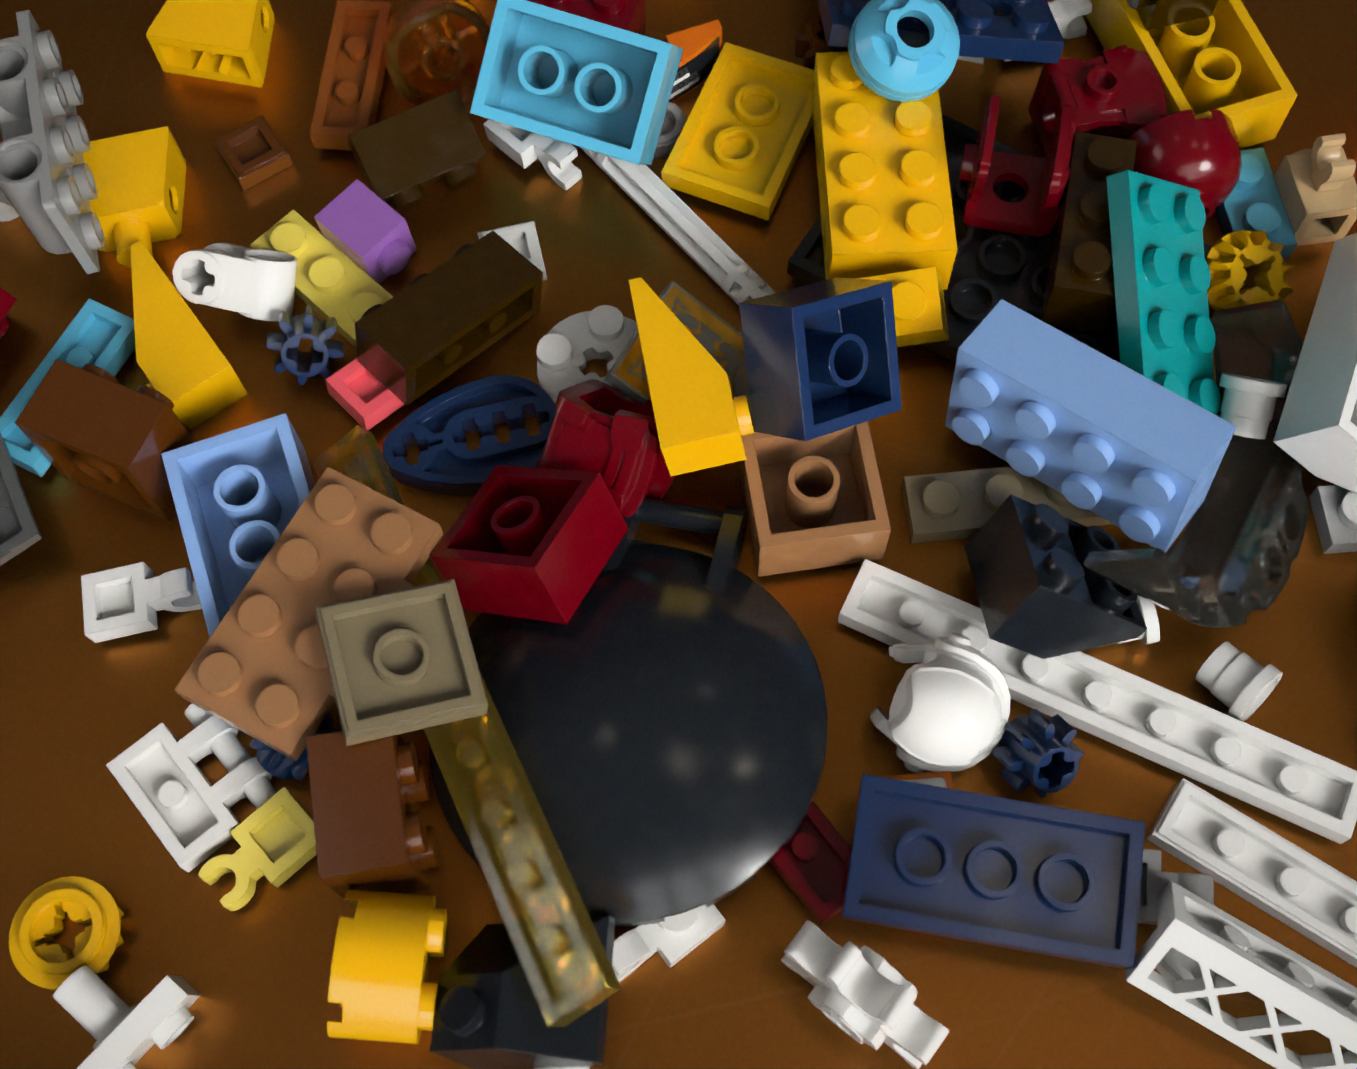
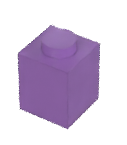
[314,179,417,284]

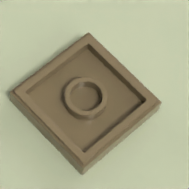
[316,579,488,746]

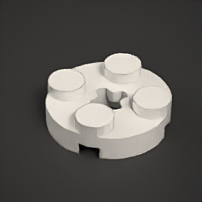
[536,305,638,404]

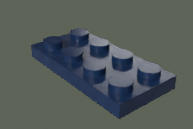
[841,774,1146,969]

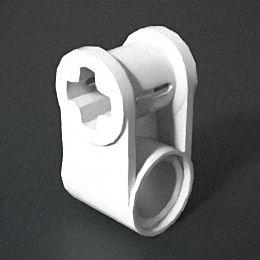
[173,242,298,321]

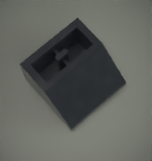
[964,495,1147,659]

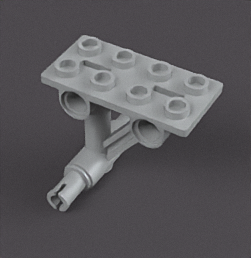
[0,9,105,274]

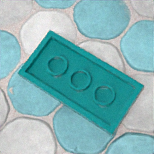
[1106,170,1221,415]

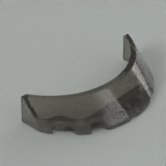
[1083,300,1310,628]

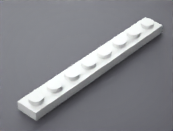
[838,559,1357,844]

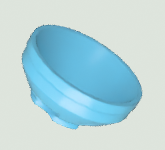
[848,0,960,102]

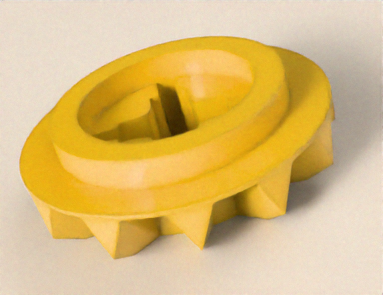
[1205,229,1294,326]
[9,876,124,991]

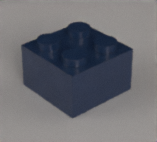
[739,277,902,441]

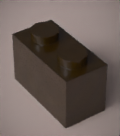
[348,89,487,211]

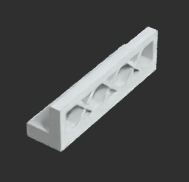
[1125,881,1357,1069]

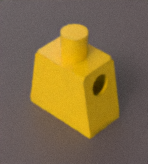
[146,0,274,88]
[83,126,186,268]

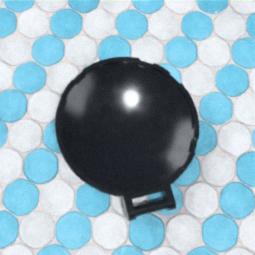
[429,498,828,926]

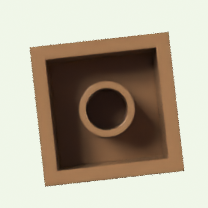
[738,421,891,577]

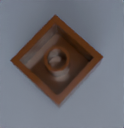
[15,359,195,521]
[306,731,439,898]

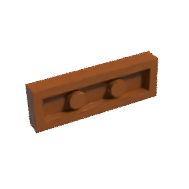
[309,0,395,150]

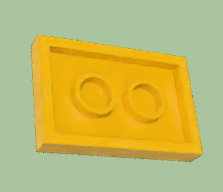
[661,42,814,221]

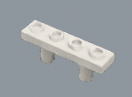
[53,966,201,1069]

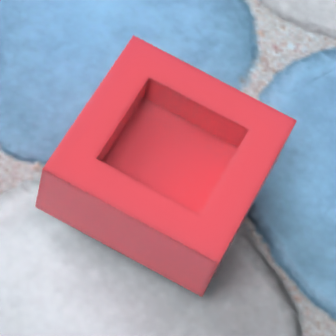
[325,358,405,432]

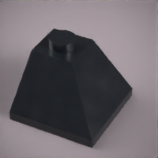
[430,915,616,1069]

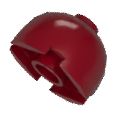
[1128,109,1242,219]

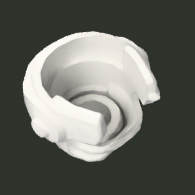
[870,633,1010,773]

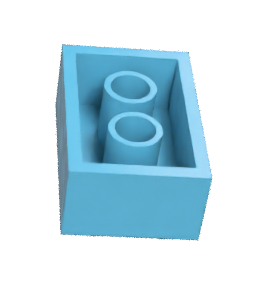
[470,0,683,165]

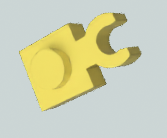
[198,787,317,912]

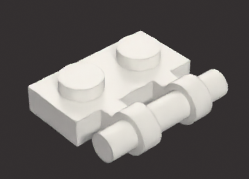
[106,704,278,873]

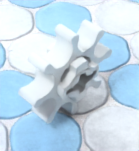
[781,920,949,1069]

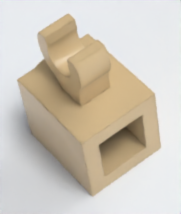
[1274,133,1357,246]

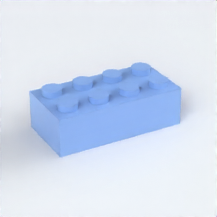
[945,299,1237,554]
[161,413,315,637]

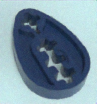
[383,375,556,496]

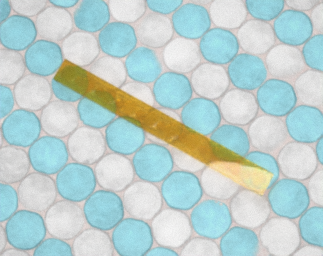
[312,425,622,1027]

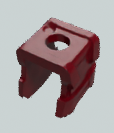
[1028,45,1167,155]
[959,95,1077,237]
[535,379,675,517]

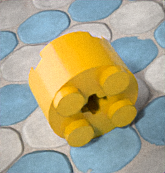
[327,889,449,1044]

